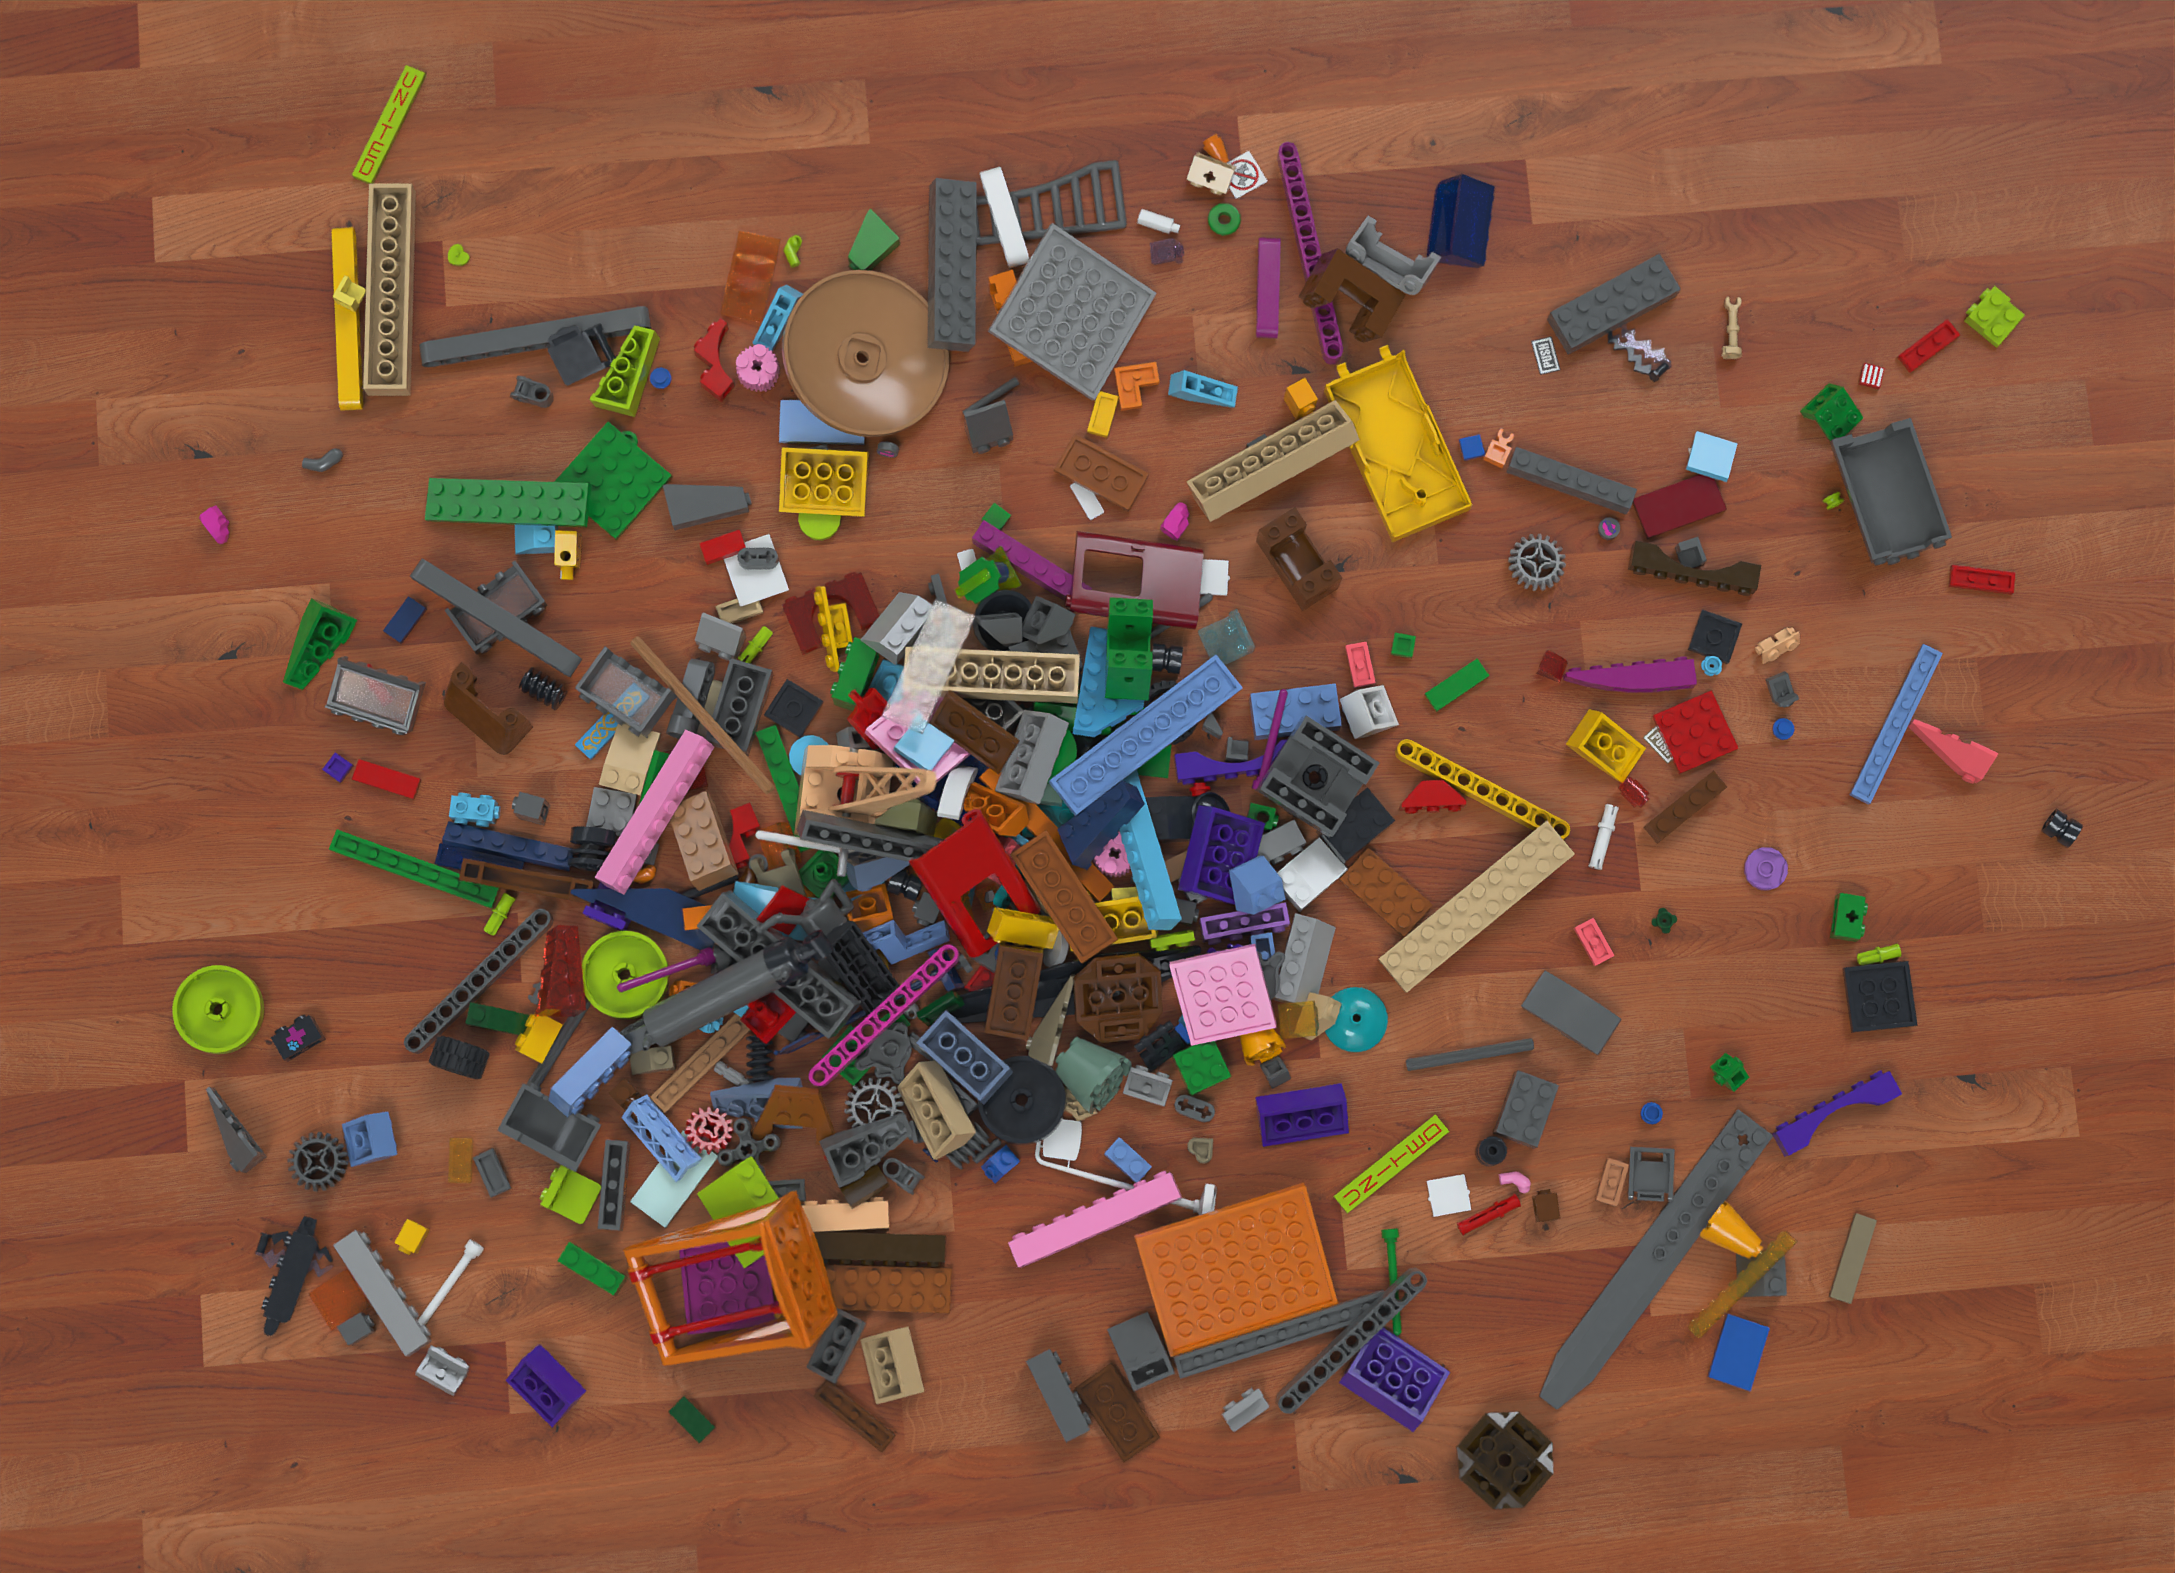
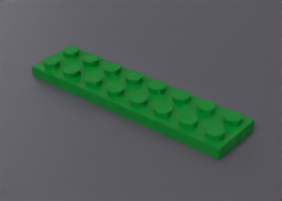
[425,478,592,527]

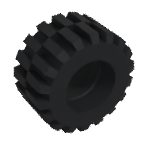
[429,1036,490,1080]

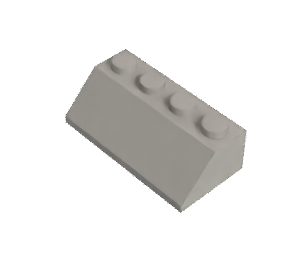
[995,710,1069,804]
[1272,913,1336,1008]

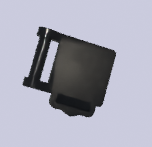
[548,323,617,385]

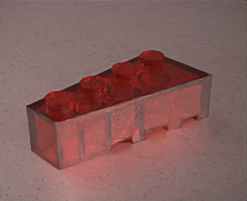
[535,925,586,1017]

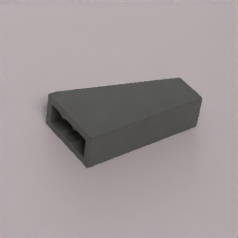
[663,484,752,530]

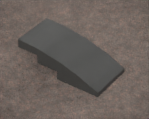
[1521,970,1622,1056]

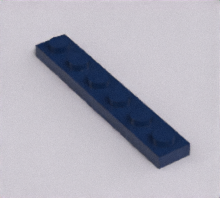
[442,821,574,871]

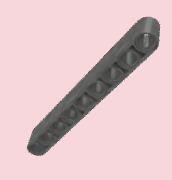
[410,558,582,678]
[404,909,553,1054]
[1276,1267,1427,1414]

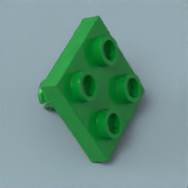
[799,850,850,899]
[821,1025,871,1086]

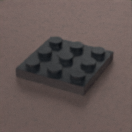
[1842,961,1918,1033]

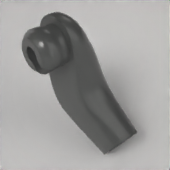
[302,448,343,472]

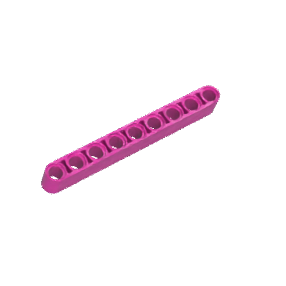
[809,945,960,1087]

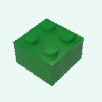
[1172,1041,1231,1096]

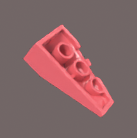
[1908,719,1998,784]

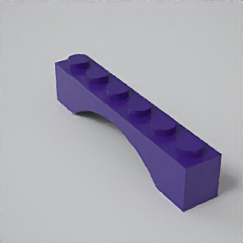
[1174,739,1288,785]
[1772,1070,1902,1157]

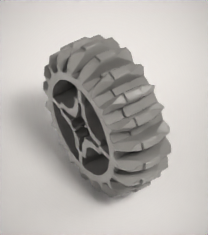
[1508,534,1566,591]
[844,1078,904,1128]

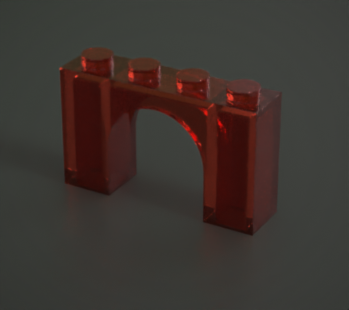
[782,572,880,655]

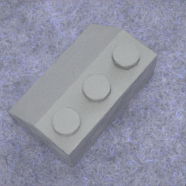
[861,592,936,665]

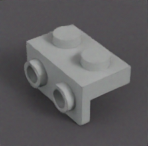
[1123,1065,1173,1107]
[415,1345,469,1396]
[1221,1387,1269,1432]

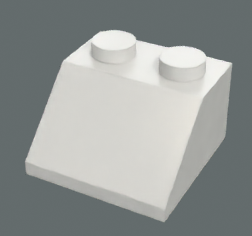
[1339,685,1399,739]

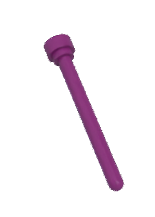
[1252,689,1288,789]
[617,947,716,992]

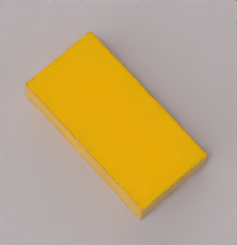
[1087,391,1119,438]

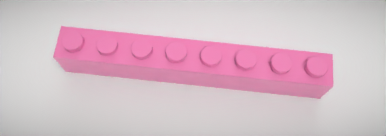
[595,730,714,894]
[1008,1171,1182,1268]

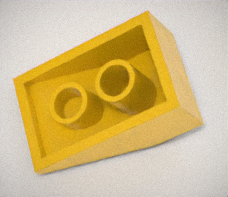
[1566,709,1646,783]

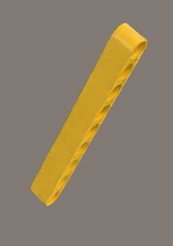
[332,227,363,411]
[1395,739,1570,840]

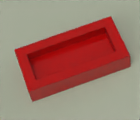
[699,529,746,565]

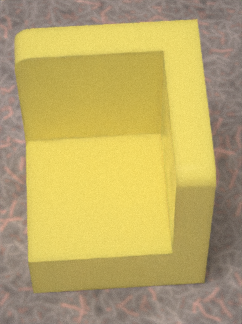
[332,276,366,312]

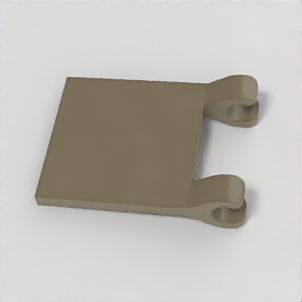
[750,848,807,897]

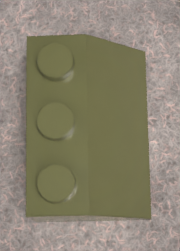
[875,799,938,837]

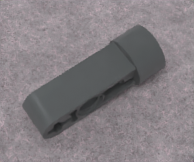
[666,659,715,739]

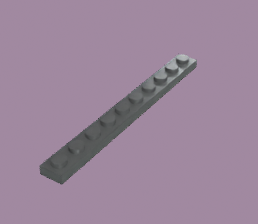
[1173,1290,1388,1379]

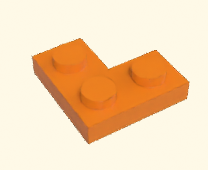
[1114,362,1160,411]

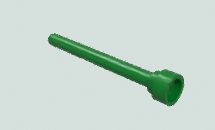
[1381,1229,1402,1336]

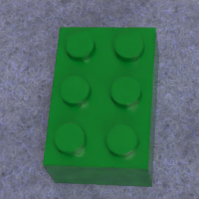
[830,637,880,711]

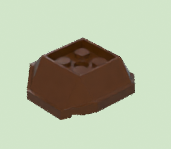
[1073,953,1163,1043]

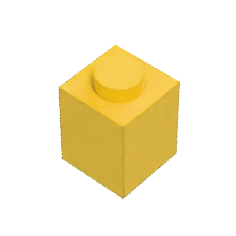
[395,1219,430,1255]

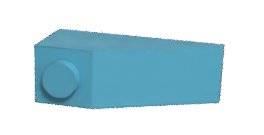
[752,285,803,351]
[1168,370,1238,408]

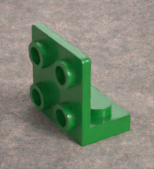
[1800,383,1863,441]

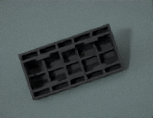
[826,921,899,1015]

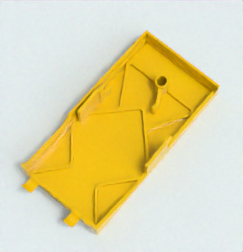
[1324,345,1472,543]

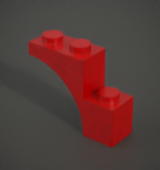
[694,318,735,402]
[729,802,761,870]

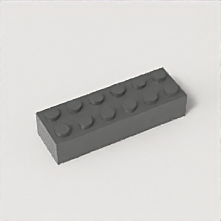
[1547,254,1681,355]

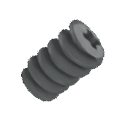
[946,1122,990,1170]

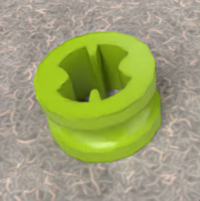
[1823,492,1844,510]

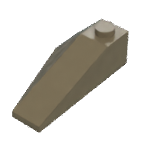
[1026,974,1076,1066]

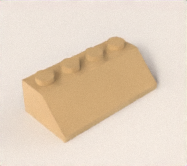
[897,1061,976,1160]

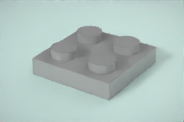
[586,787,637,836]

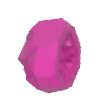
[1160,502,1190,541]
[199,506,229,544]

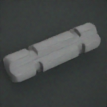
[714,1061,754,1086]

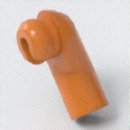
[633,865,656,884]

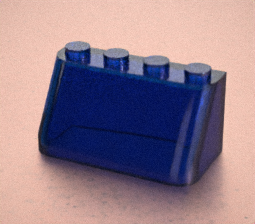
[1427,174,1495,268]

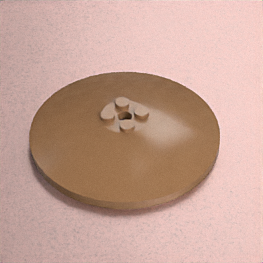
[782,270,949,437]

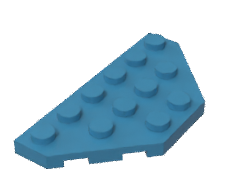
[1073,627,1144,737]

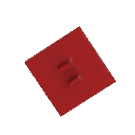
[757,885,810,935]

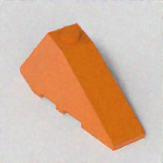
[963,782,1029,837]

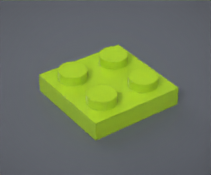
[1148,930,1195,951]

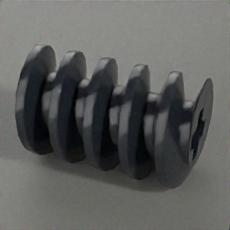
[519,667,568,710]
[746,1036,774,1081]

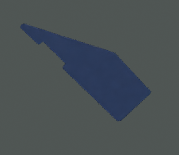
[570,888,715,950]

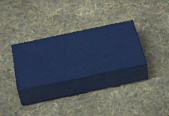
[383,596,427,644]

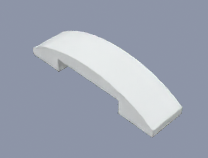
[937,765,978,820]

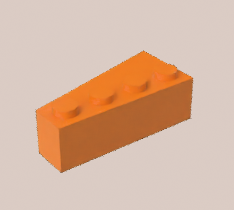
[988,270,1033,367]

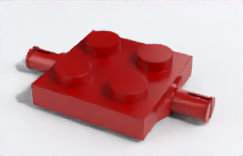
[847,688,892,749]

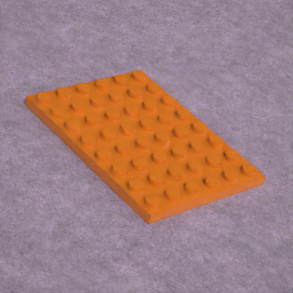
[1134,1183,1338,1357]

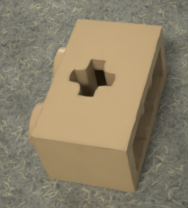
[1186,152,1236,195]

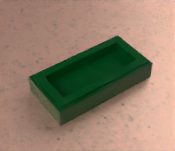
[916,990,965,1027]
[669,1396,716,1444]

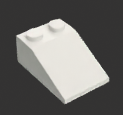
[1277,838,1348,912]

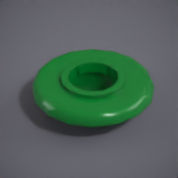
[1208,203,1241,235]

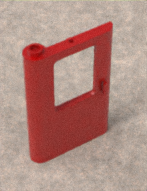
[909,809,1041,958]

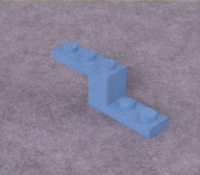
[863,920,950,965]

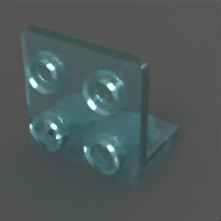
[1198,609,1255,665]

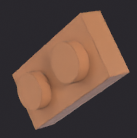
[1595,1158,1629,1207]

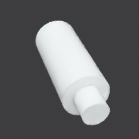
[1137,209,1180,234]

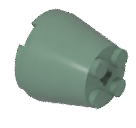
[1055,1037,1131,1114]

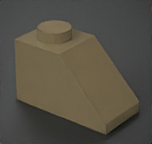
[630,1046,676,1075]

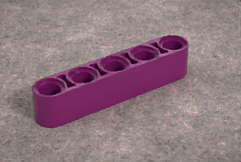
[1256,238,1280,338]

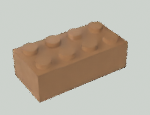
[670,791,739,891]

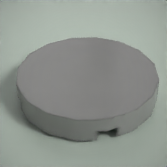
[1043,930,1069,967]

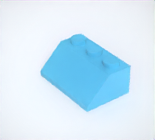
[515,525,558,555]

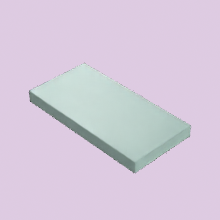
[630,1130,718,1228]

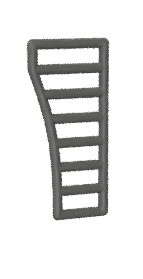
[976,160,1127,246]

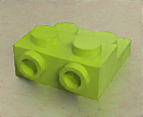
[1965,286,2025,348]

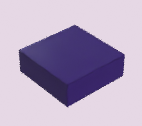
[322,752,353,783]

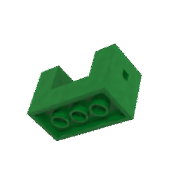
[1105,598,1153,700]

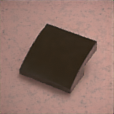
[833,1164,890,1209]

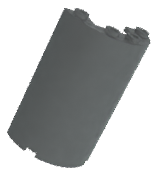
[1830,418,1952,566]

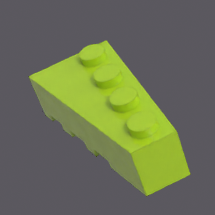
[589,325,660,417]

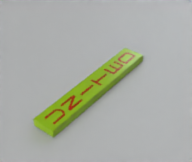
[352,65,426,184]
[1333,1114,1449,1214]

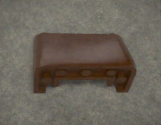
[444,662,533,755]

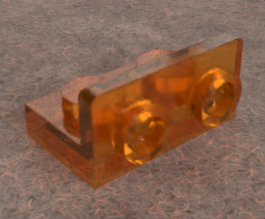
[759,822,801,870]

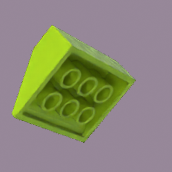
[697,1156,779,1268]

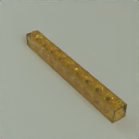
[1688,1231,1797,1338]

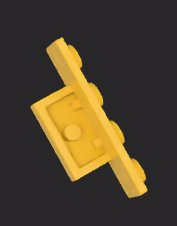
[814,586,853,672]

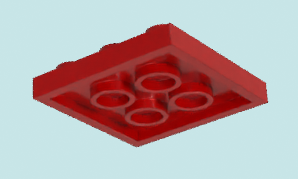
[1652,690,1739,775]

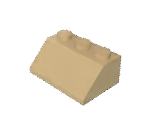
[860,1327,925,1404]

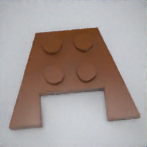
[751,1085,836,1145]

